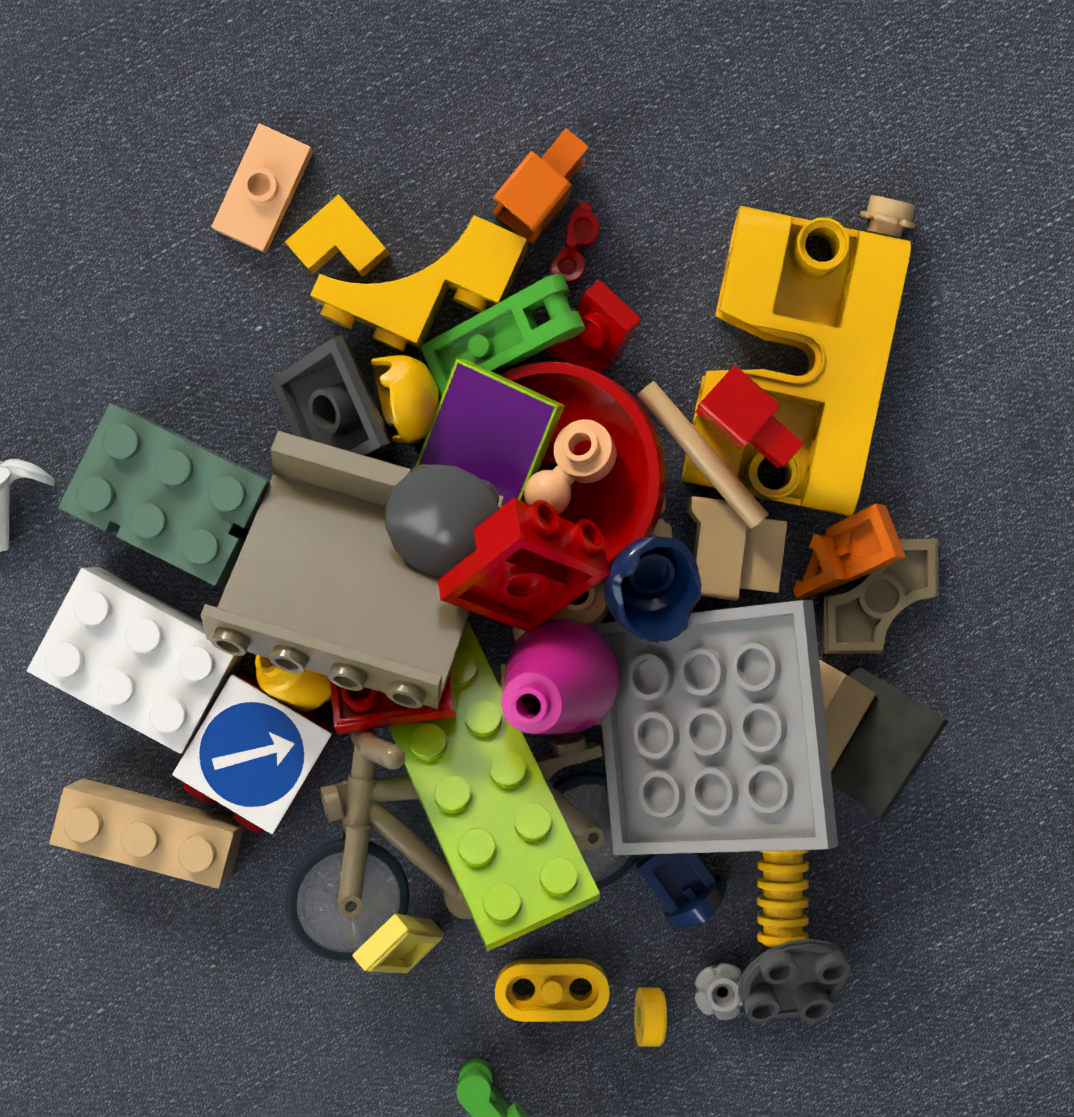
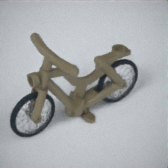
[285,729,639,961]

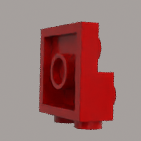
[438,498,610,632]

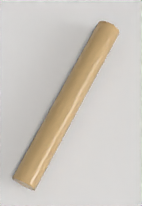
[637,381,769,529]

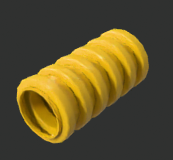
[757,850,809,948]

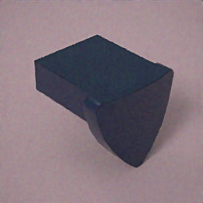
[636,853,727,928]

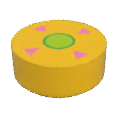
[634,987,667,1047]

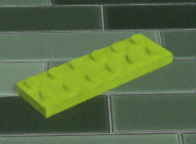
[387,621,600,952]

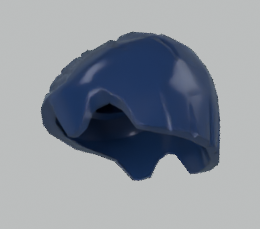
[604,535,702,643]

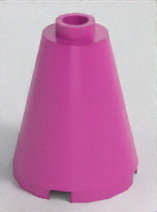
[501,618,620,734]

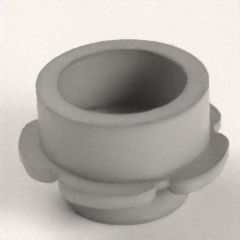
[695,963,743,1020]

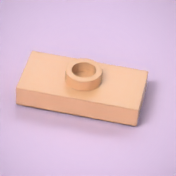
[211,123,313,254]

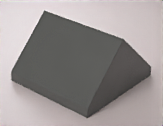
[270,335,397,458]

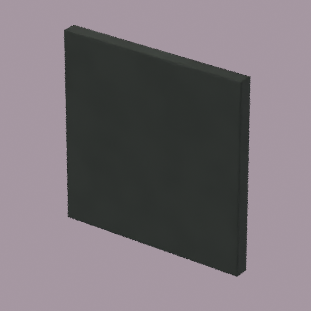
[831,665,949,820]

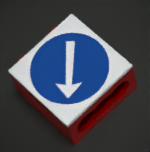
[172,670,337,834]

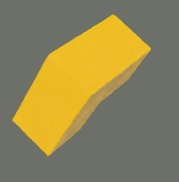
[285,194,389,277]

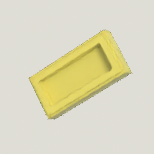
[352,914,444,974]

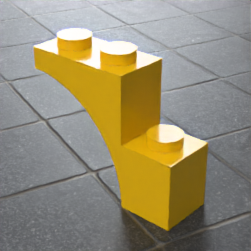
[310,215,528,352]

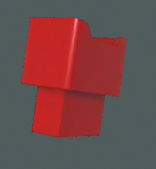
[695,365,804,469]

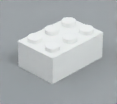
[27,567,244,754]

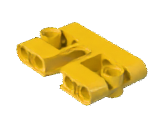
[681,206,911,517]

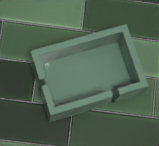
[58,403,270,586]

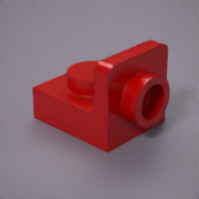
[545,280,642,373]

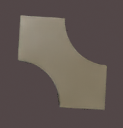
[821,539,939,654]

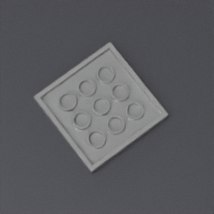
[592,600,838,855]

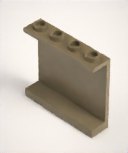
[200,431,504,709]

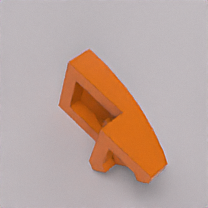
[793,503,906,599]

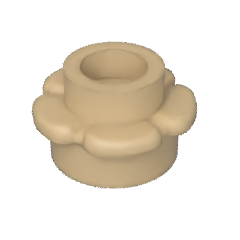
[860,195,916,238]

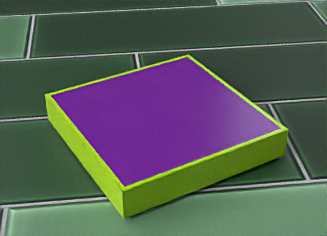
[415,359,565,506]

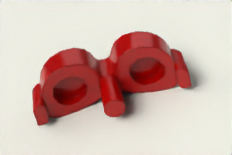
[550,201,599,284]

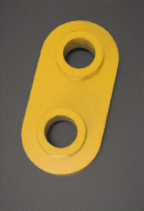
[495,958,610,1022]

